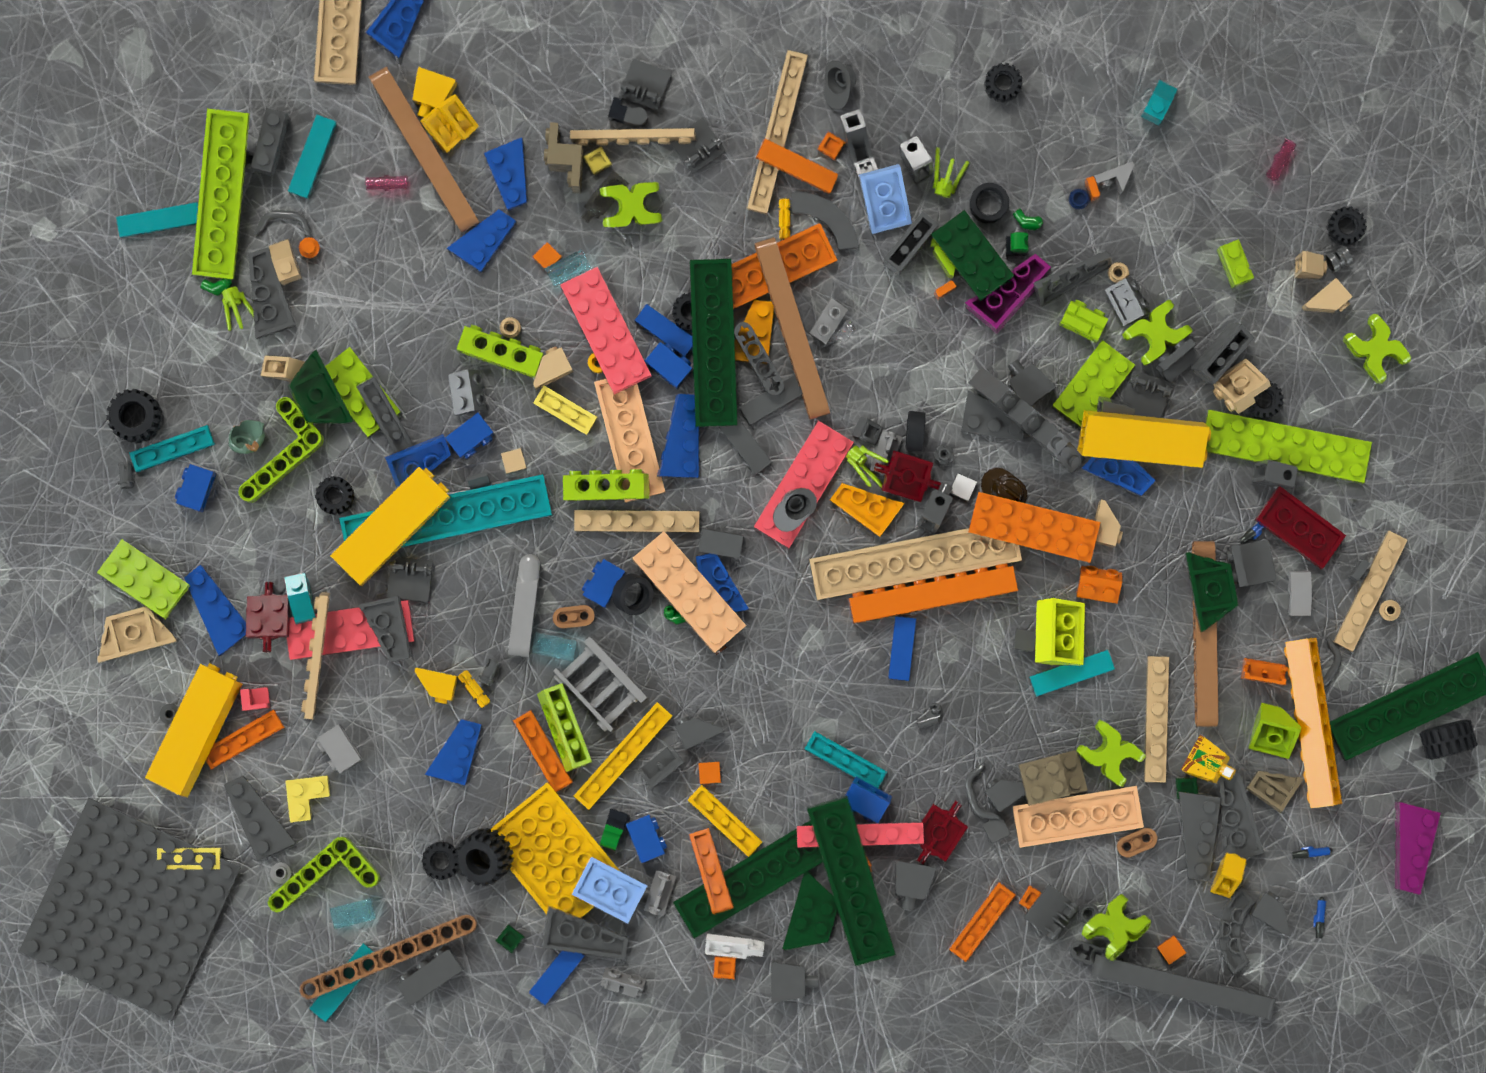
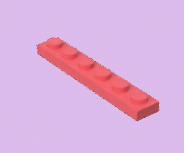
[797,823,924,847]

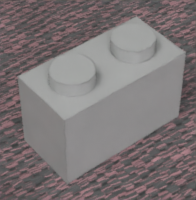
[317,724,363,773]

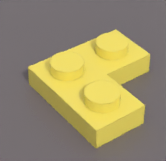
[285,776,330,822]

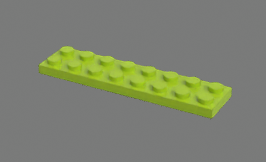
[192,108,250,279]
[1205,410,1372,483]

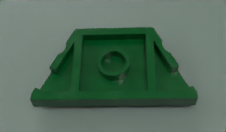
[287,350,353,424]
[1185,552,1238,632]
[782,872,837,950]

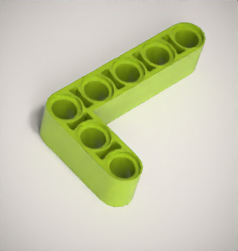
[238,397,324,503]
[268,837,380,912]

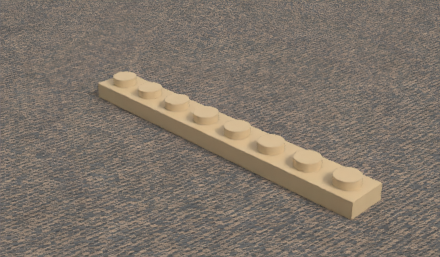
[747,50,808,214]

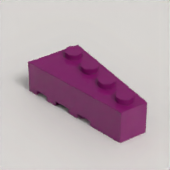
[965,254,1051,334]
[1395,802,1441,895]

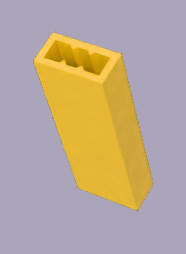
[1077,410,1211,468]
[330,467,451,586]
[145,663,243,797]

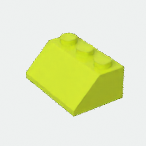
[1035,598,1085,665]

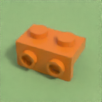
[1076,565,1122,604]

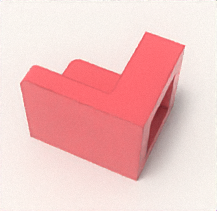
[240,687,271,711]

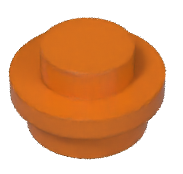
[299,237,320,258]

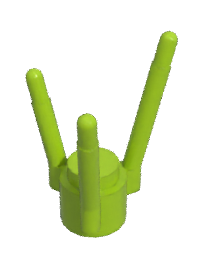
[932,147,969,198]
[222,287,254,331]
[846,445,889,488]

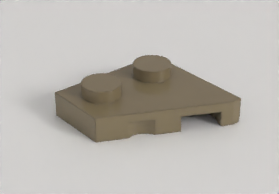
[1246,771,1303,813]

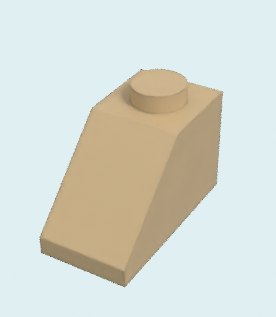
[269,239,302,285]
[1295,251,1327,279]
[1301,278,1352,313]
[533,347,573,390]
[261,356,305,382]
[1094,500,1123,547]

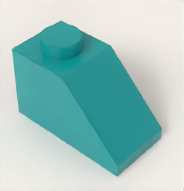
[1141,80,1178,126]
[284,573,316,624]

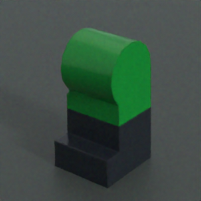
[1005,232,1029,256]
[600,808,629,851]

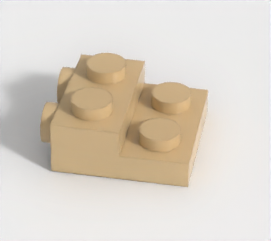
[1213,358,1271,414]

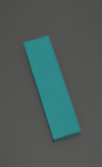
[288,114,337,199]
[116,202,198,238]
[129,425,215,473]
[1029,650,1115,696]
[804,731,887,788]
[309,943,374,1022]

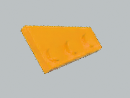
[734,300,774,364]
[830,483,905,537]

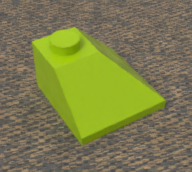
[1249,703,1301,759]

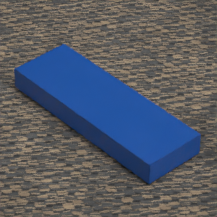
[634,304,692,357]
[888,616,916,681]
[529,951,585,1005]

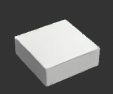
[950,474,977,501]

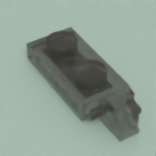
[581,170,629,223]

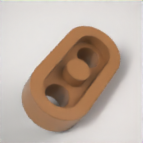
[553,605,595,629]
[1116,828,1157,857]

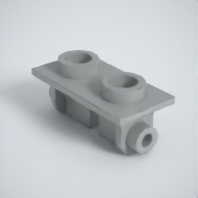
[809,298,848,344]
[870,431,902,475]
[644,870,676,916]
[600,968,646,998]

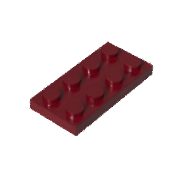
[1255,486,1346,569]

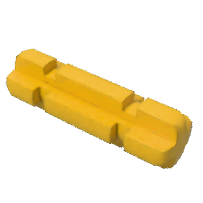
[779,199,790,240]
[458,670,490,708]

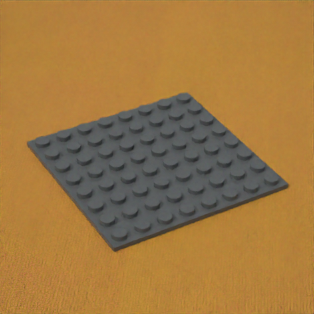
[19,798,241,1021]

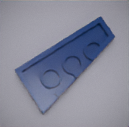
[366,0,424,58]
[657,394,699,478]
[184,565,246,656]

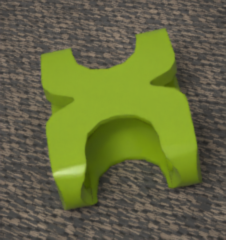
[599,182,662,228]
[1122,300,1193,366]
[1343,314,1411,384]
[1076,720,1146,787]
[1081,894,1152,961]

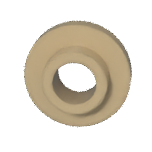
[1108,262,1129,283]
[500,317,521,338]
[1379,600,1401,621]

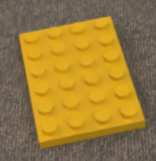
[491,782,621,918]

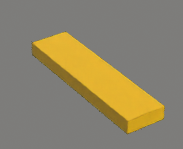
[688,785,762,857]

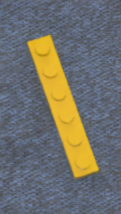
[574,702,672,810]

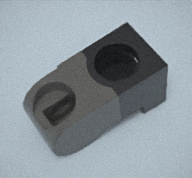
[608,97,648,128]

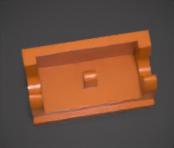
[1241,658,1288,686]

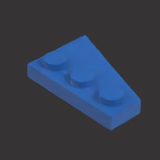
[484,137,527,211]
[447,209,516,272]
[385,434,451,488]
[1081,457,1156,496]
[696,554,749,612]
[425,719,482,785]

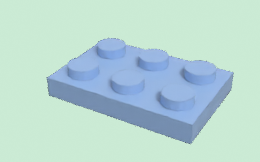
[859,164,912,234]
[572,857,647,923]

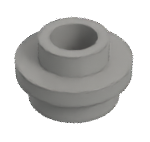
[270,862,292,884]

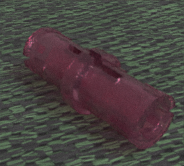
[1265,139,1297,181]
[365,174,408,191]

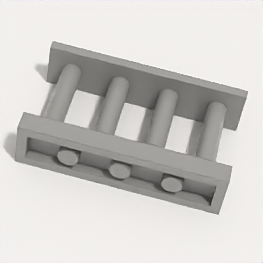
[553,637,647,732]

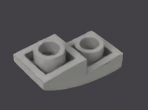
[1288,571,1312,616]

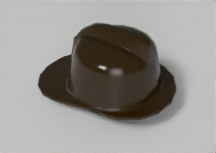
[981,468,1027,503]

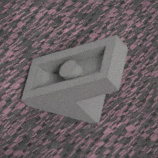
[1094,162,1134,195]

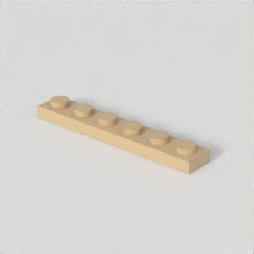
[570,128,696,146]
[574,510,700,533]
[1333,531,1408,652]
[301,592,330,720]
[1144,656,1169,783]

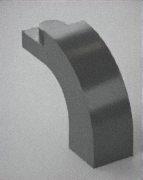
[840,110,878,184]

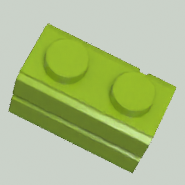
[1217,239,1254,288]
[1059,300,1108,343]

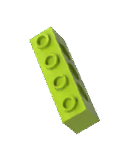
[457,325,544,378]
[563,469,649,501]
[537,683,592,772]

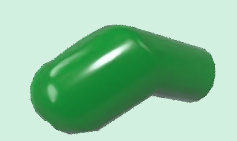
[1012,208,1043,230]
[200,278,232,296]
[664,605,686,624]

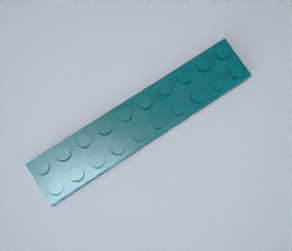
[339,474,552,548]

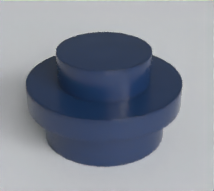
[1069,189,1090,210]

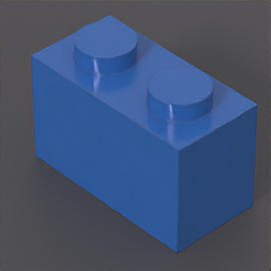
[645,342,693,389]
[445,413,495,459]
[175,464,217,513]
[582,559,626,608]
[845,776,892,823]
[626,814,667,863]

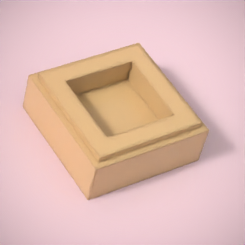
[501,448,527,474]

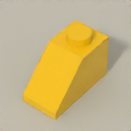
[414,667,458,704]
[1210,853,1247,898]

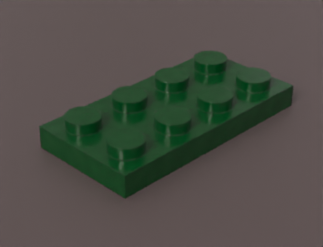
[931,210,1014,301]

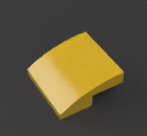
[420,95,479,153]

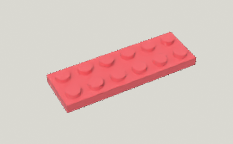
[560,267,652,394]
[754,421,854,548]
[287,600,415,660]

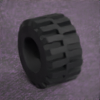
[106,389,163,443]
[1419,719,1478,760]
[455,828,514,886]

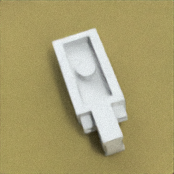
[705,934,764,959]

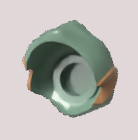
[228,420,265,454]

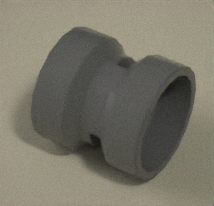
[1325,246,1353,273]

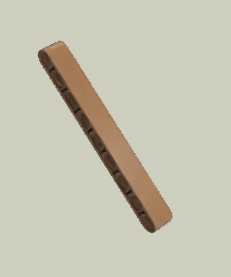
[369,67,479,233]
[754,237,830,420]
[1192,541,1218,727]
[300,915,477,999]

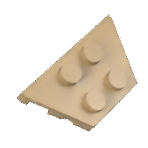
[97,606,177,663]

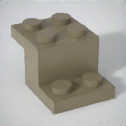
[544,122,584,194]
[1018,750,1087,805]

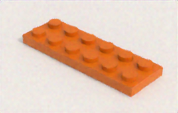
[732,223,837,309]
[968,492,1101,563]

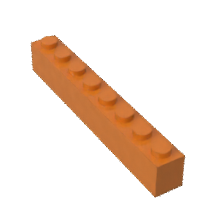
[848,563,1018,624]

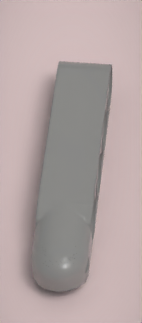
[508,554,541,658]

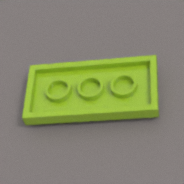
[1052,340,1135,428]
[325,347,401,438]
[97,539,190,620]

